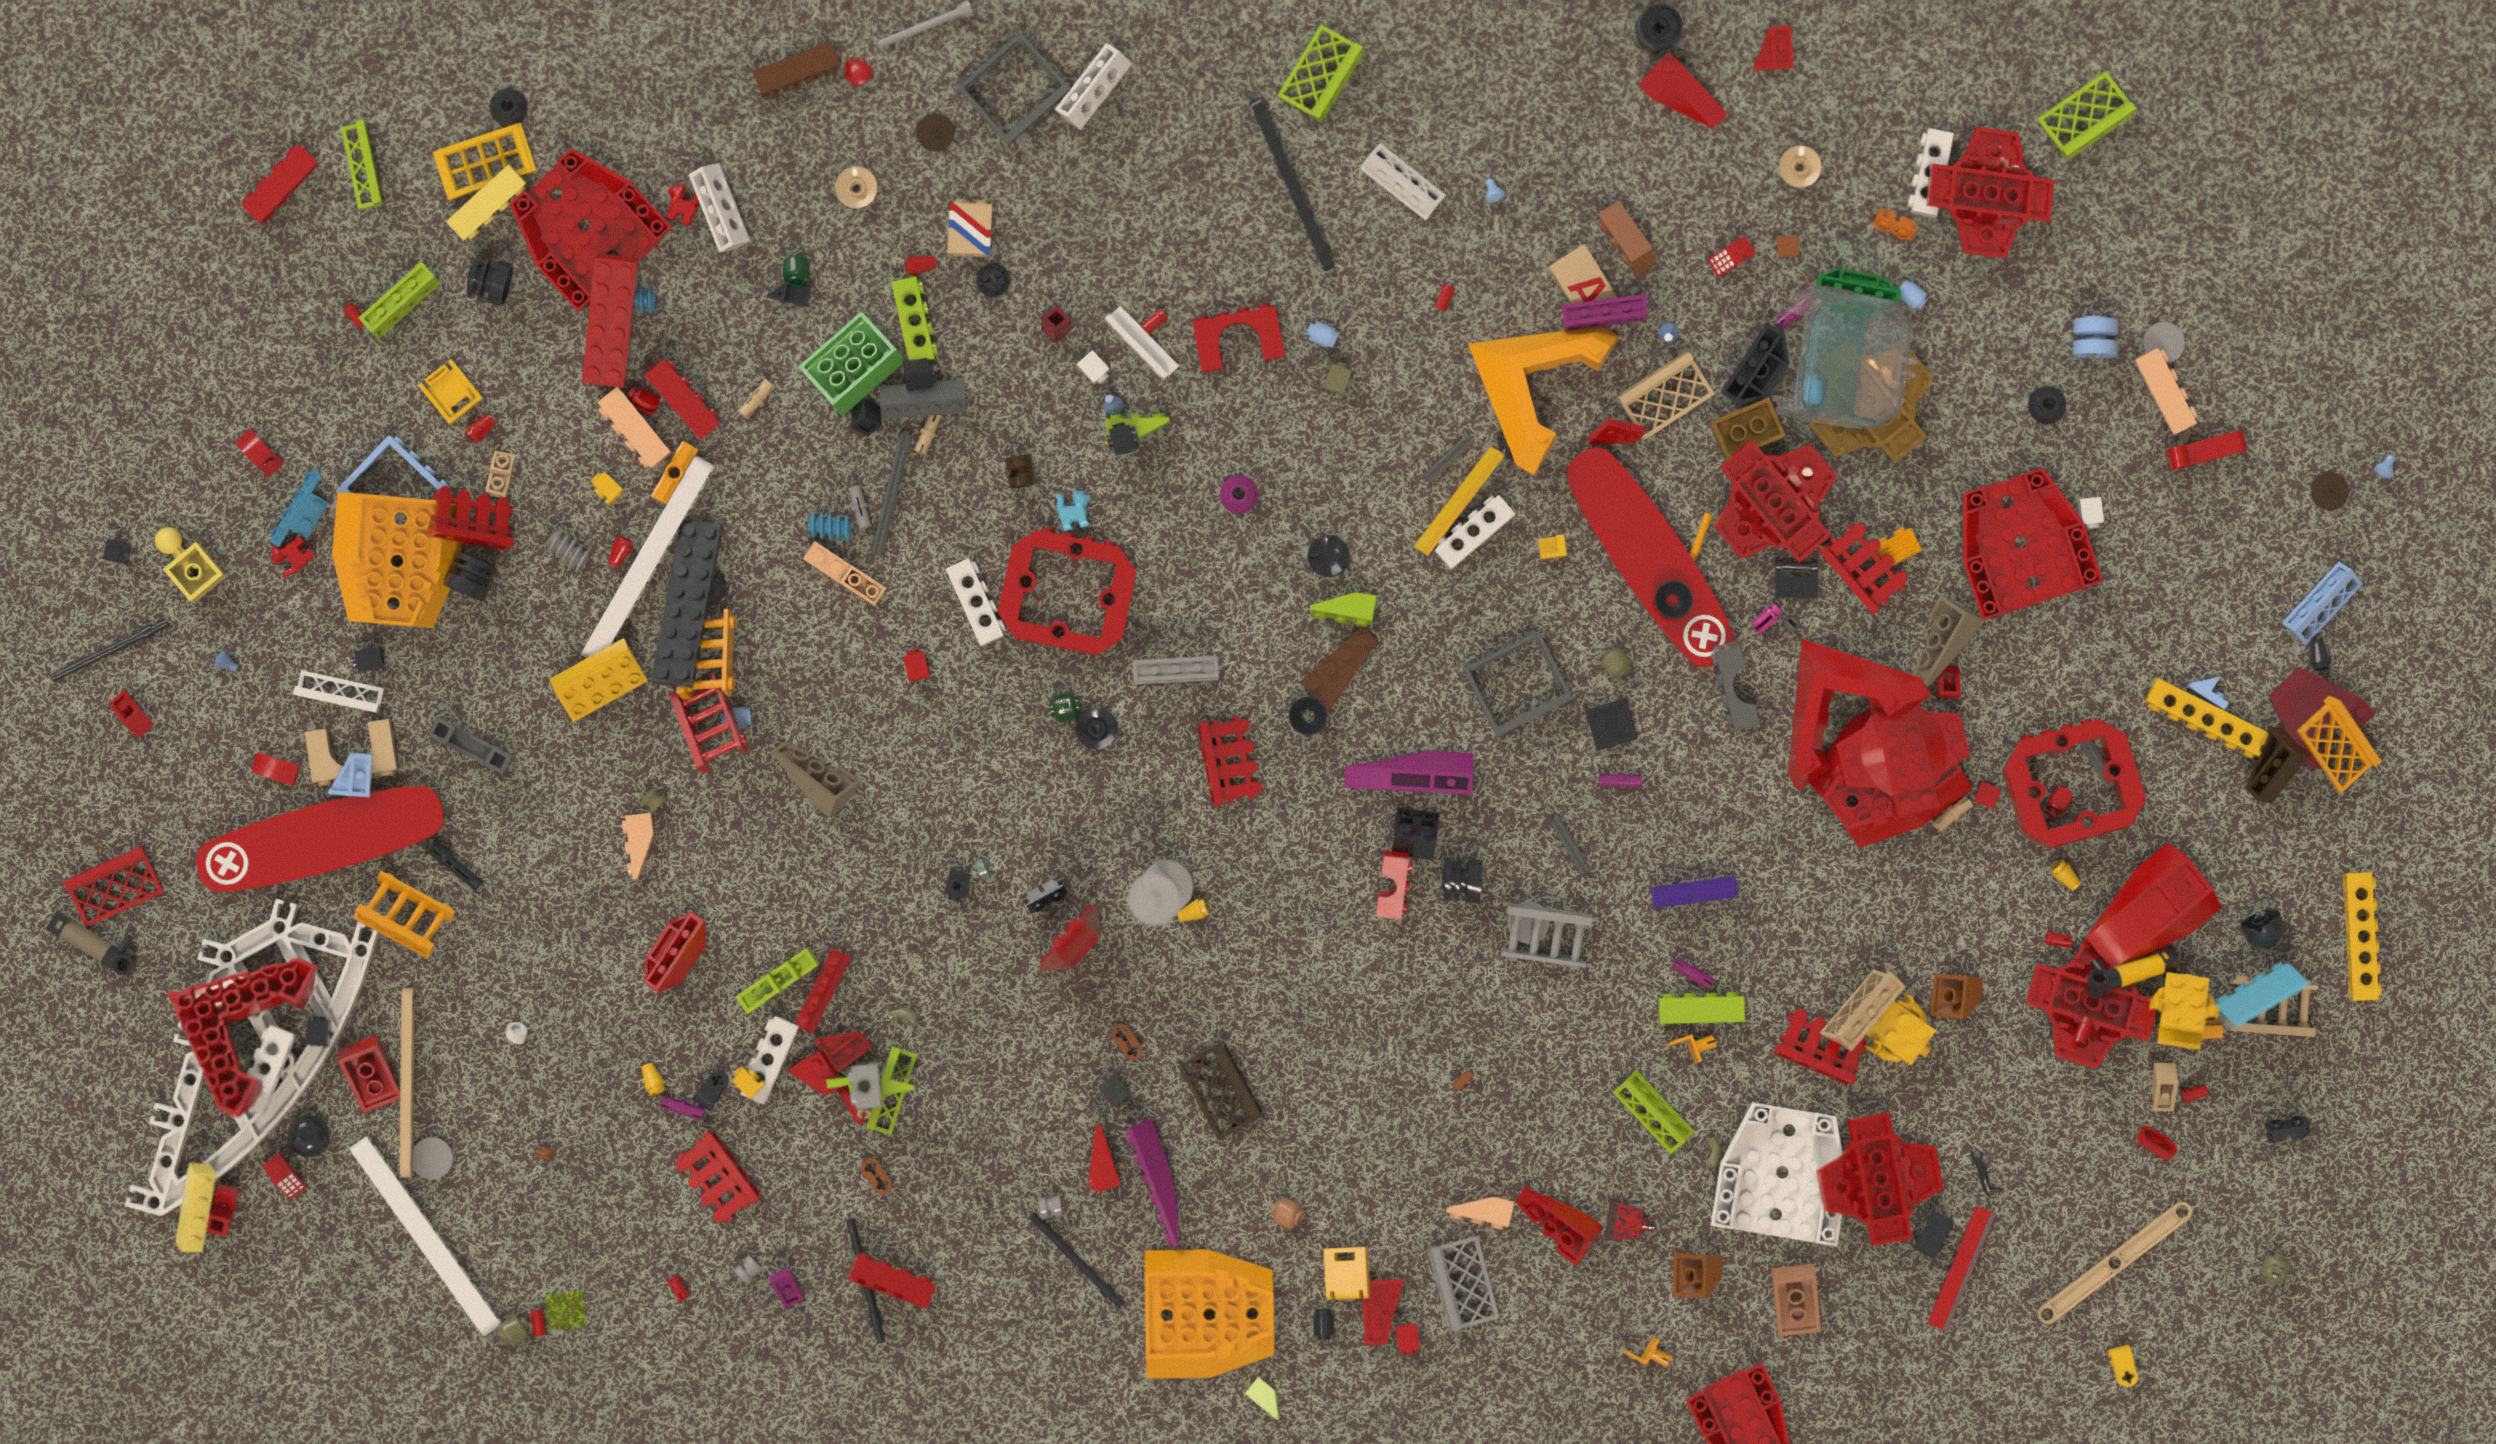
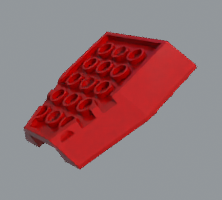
[509,148,672,312]
[1962,468,2103,621]
[1810,707,1972,848]

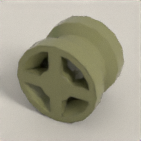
[641,787,667,814]

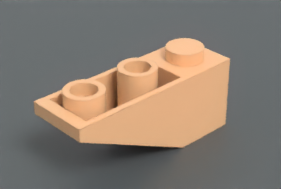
[622,813,655,880]
[1446,1197,1514,1230]

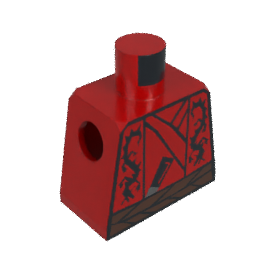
[1604,1199,1655,1240]

